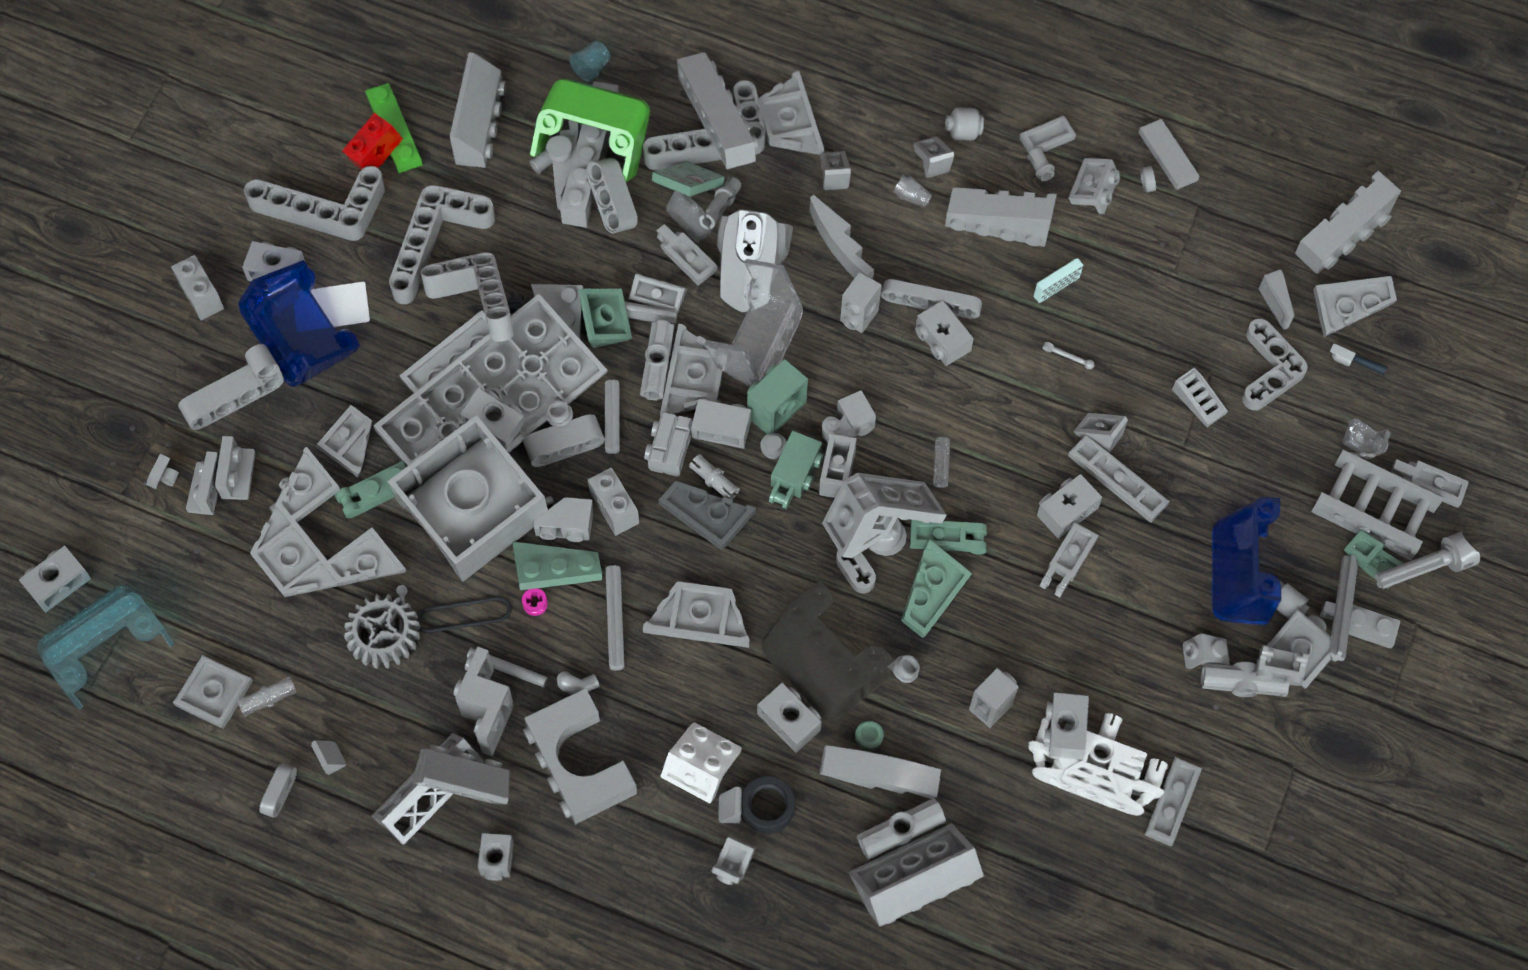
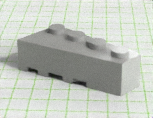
[1295,171,1401,274]
[945,188,1057,247]

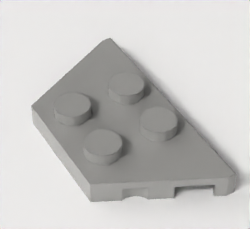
[758,71,824,155]
[660,324,726,416]
[643,581,750,648]

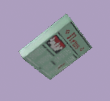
[652,161,724,196]

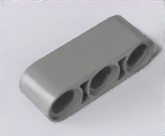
[586,158,638,233]
[523,415,605,467]

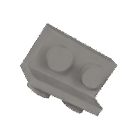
[1069,158,1120,214]
[215,436,256,500]
[186,451,219,515]

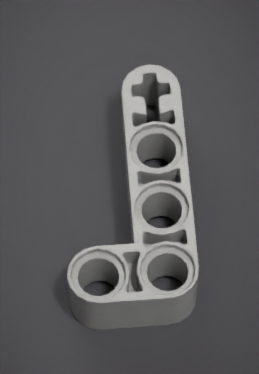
[178,344,284,430]

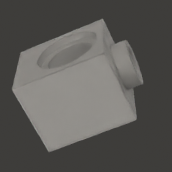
[478,833,514,880]

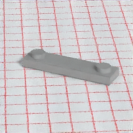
[1068,435,1169,523]

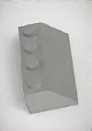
[450,53,506,168]
[849,823,984,926]

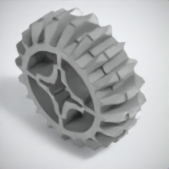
[344,594,421,669]

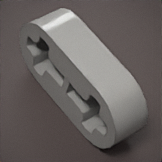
[836,550,876,593]
[260,763,297,818]

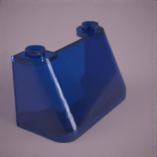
[239,260,360,387]
[1212,497,1282,625]

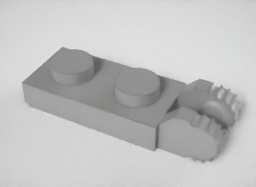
[1040,522,1099,597]

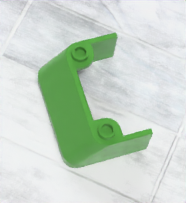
[530,78,650,182]

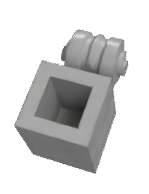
[822,390,876,442]

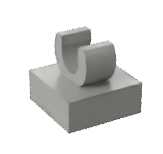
[146,454,179,489]

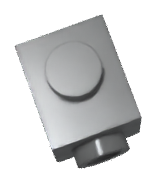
[1183,634,1230,669]
[711,836,756,885]

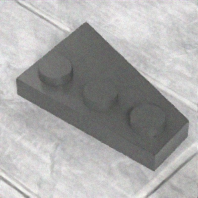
[659,481,756,551]

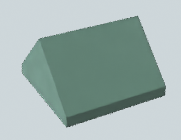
[578,289,632,348]

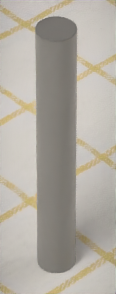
[467,648,548,688]

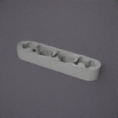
[881,279,982,319]

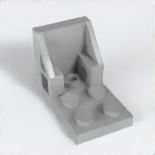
[822,473,946,558]

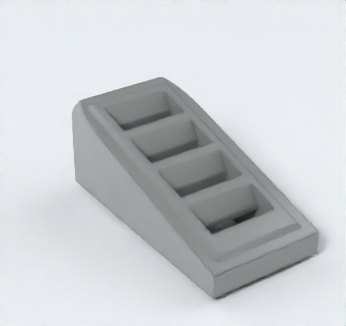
[1259,270,1294,330]
[1172,368,1228,427]

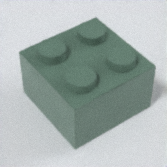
[747,359,808,434]

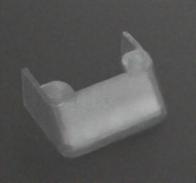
[704,259,803,387]

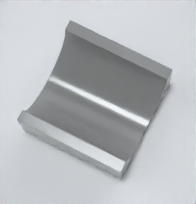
[388,415,548,582]

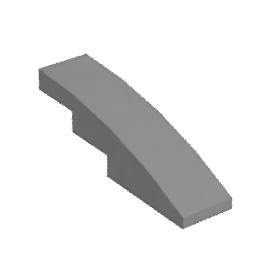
[552,120,580,209]
[809,195,874,280]
[820,745,941,799]

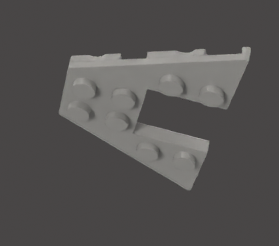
[250,447,406,597]

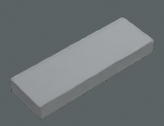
[1139,119,1199,190]
[1145,757,1202,847]

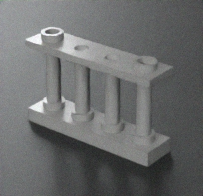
[1311,450,1443,560]

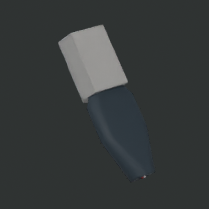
[1330,343,1388,376]

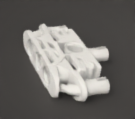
[1028,713,1168,816]

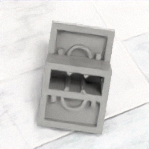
[454,647,514,756]

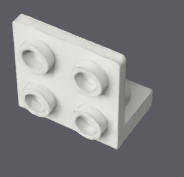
[661,723,742,803]

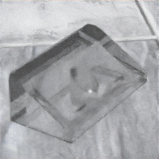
[666,191,711,243]

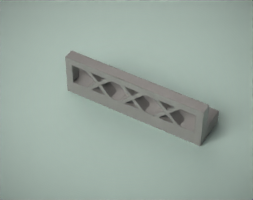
[372,733,484,845]

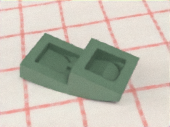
[1344,530,1403,589]

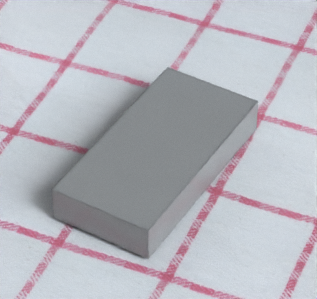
[1019,116,1076,153]

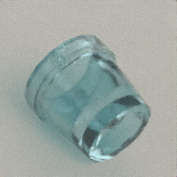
[570,41,610,81]

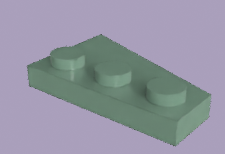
[901,539,972,638]
[513,542,602,590]

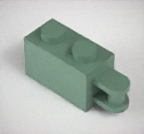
[769,431,825,509]

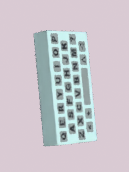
[1034,258,1083,303]

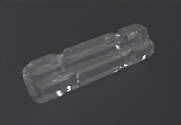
[933,437,950,488]

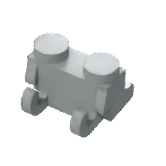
[1256,645,1309,686]

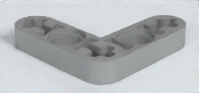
[1242,319,1308,410]

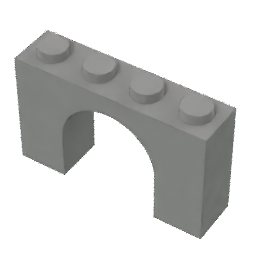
[523,688,637,824]

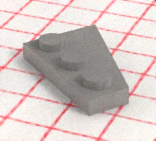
[1313,276,1397,337]

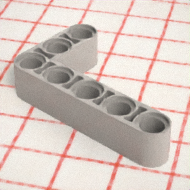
[643,81,765,170]
[244,166,385,241]
[389,185,495,304]
[420,252,514,342]

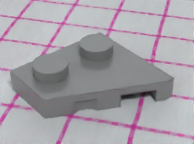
[317,405,372,478]

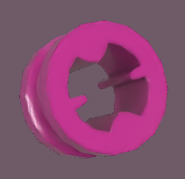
[522,588,548,616]

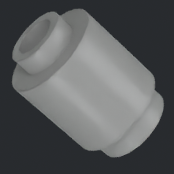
[1266,581,1310,619]

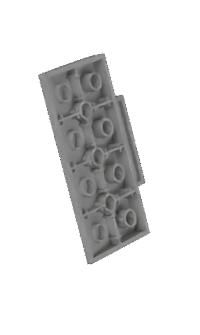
[373,294,608,466]

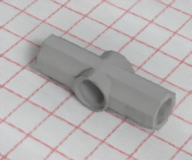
[640,320,675,401]
[1201,662,1289,697]
[857,798,946,859]

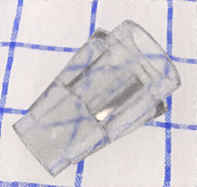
[893,175,932,208]

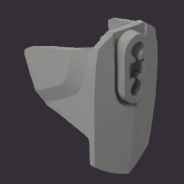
[717,209,793,312]

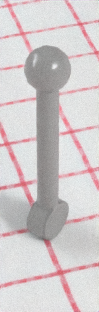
[1043,342,1095,370]
[396,585,407,634]

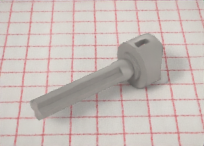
[1375,531,1480,589]

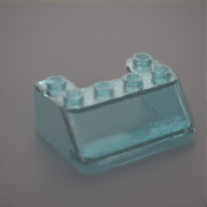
[37,585,174,710]

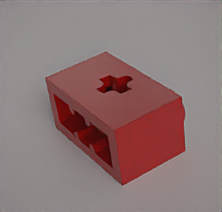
[342,113,403,170]

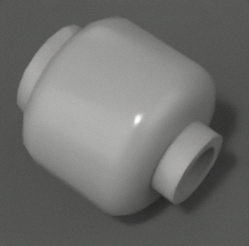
[945,107,984,141]

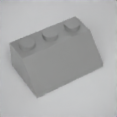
[412,745,509,804]

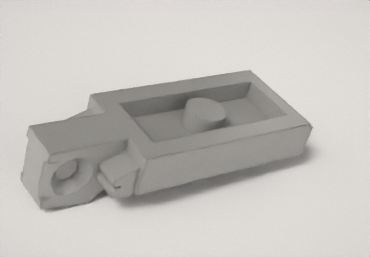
[657,224,717,286]
[1390,459,1469,508]
[1319,601,1400,648]

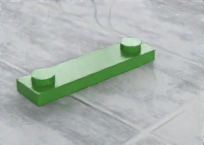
[365,83,422,173]

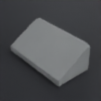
[629,274,687,313]

